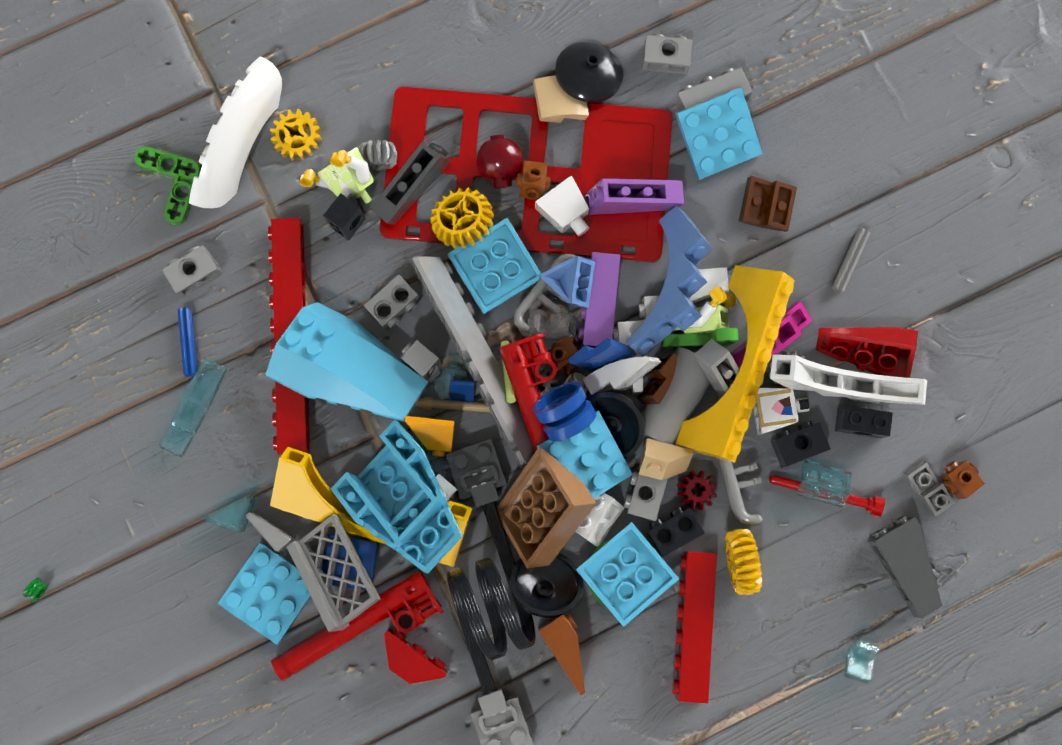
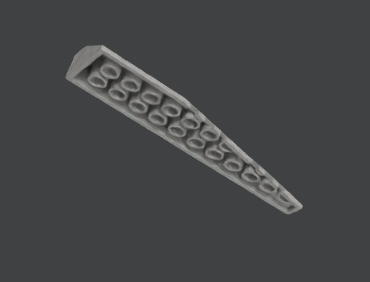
[412,256,535,471]

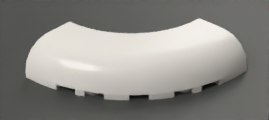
[189,56,282,209]

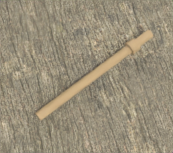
[414,396,521,412]

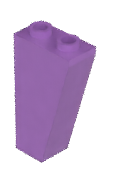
[585,179,684,215]

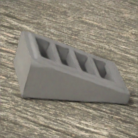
[246,512,295,552]

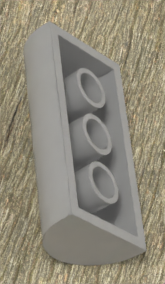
[641,347,710,446]

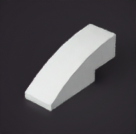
[583,357,661,395]

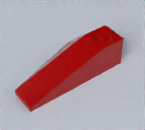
[816,327,918,378]

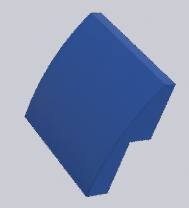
[568,338,637,372]
[322,534,379,591]

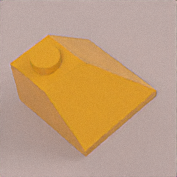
[405,416,454,457]

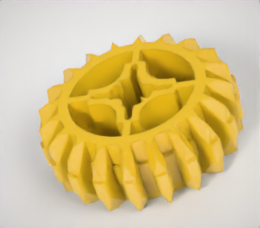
[430,187,494,249]
[724,529,762,595]

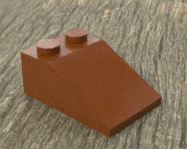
[538,614,585,695]

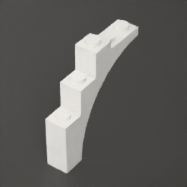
[613,267,729,395]
[770,354,927,405]

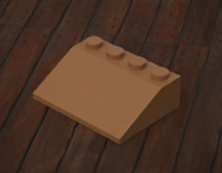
[497,448,597,569]

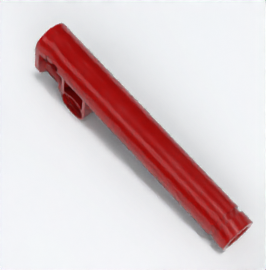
[499,333,557,452]
[271,570,444,681]

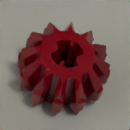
[676,470,717,511]

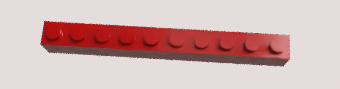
[268,217,310,456]

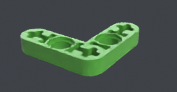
[134,147,201,226]
[662,328,738,348]

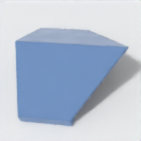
[538,256,595,308]

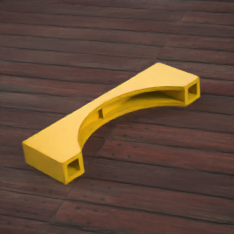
[676,265,795,463]
[270,447,473,567]

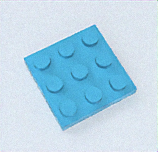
[675,88,763,180]
[447,218,541,315]
[536,411,633,499]
[575,522,679,627]
[217,542,311,645]

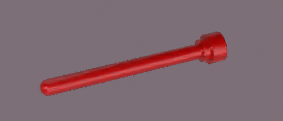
[769,475,885,517]

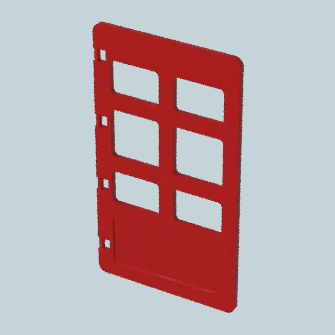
[379,87,672,263]

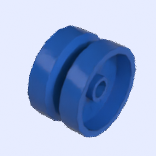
[533,382,597,441]

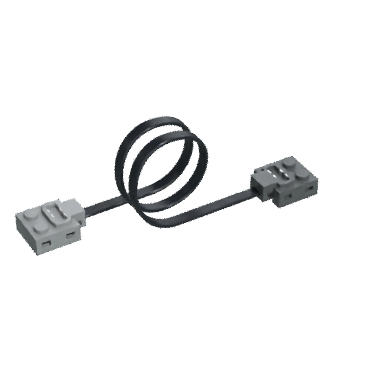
[446,439,536,745]

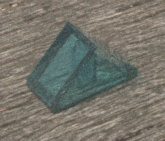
[205,495,256,532]

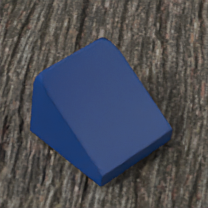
[450,380,475,402]

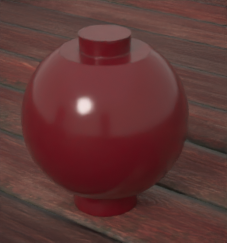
[477,134,523,188]

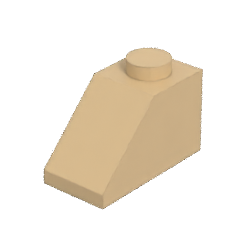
[639,438,694,480]

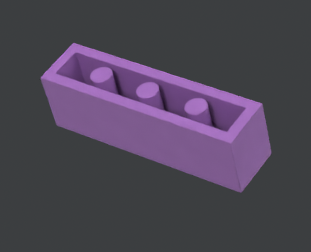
[578,252,620,348]

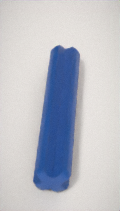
[178,307,198,377]

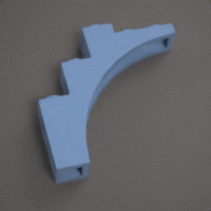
[626,205,713,357]

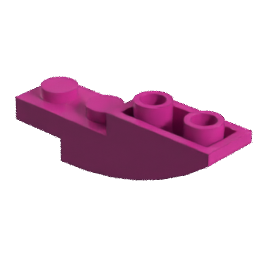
[731,301,813,370]

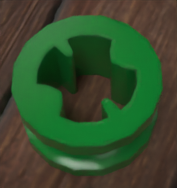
[23,578,48,603]

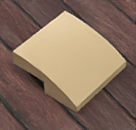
[533,76,589,123]

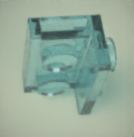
[797,459,851,507]

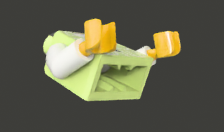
[300,147,374,207]
[674,287,736,334]

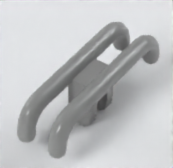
[514,254,576,338]
[718,458,763,525]

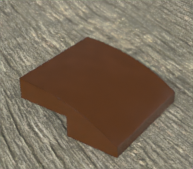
[739,176,797,232]
[637,353,677,404]

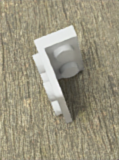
[575,493,624,547]

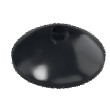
[555,42,623,102]
[586,391,645,459]
[510,553,583,618]

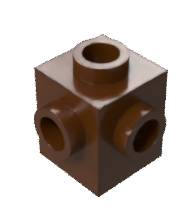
[547,336,582,375]

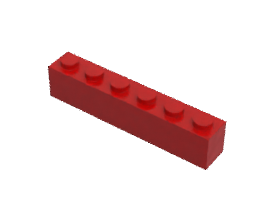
[672,551,717,704]

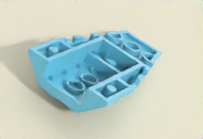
[265,302,428,421]
[331,419,463,574]

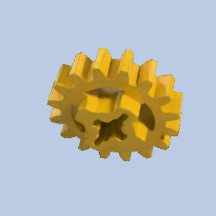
[270,109,322,161]

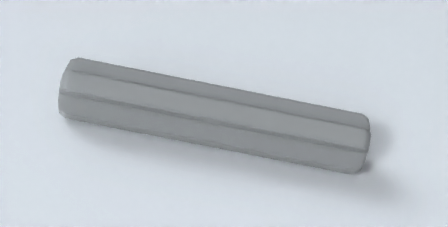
[831,228,870,293]

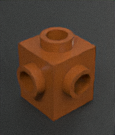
[516,160,550,200]
[940,460,985,499]

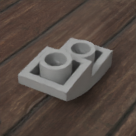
[903,461,955,517]

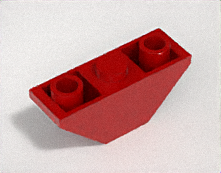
[384,628,448,684]

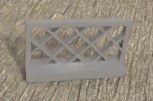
[287,514,380,632]

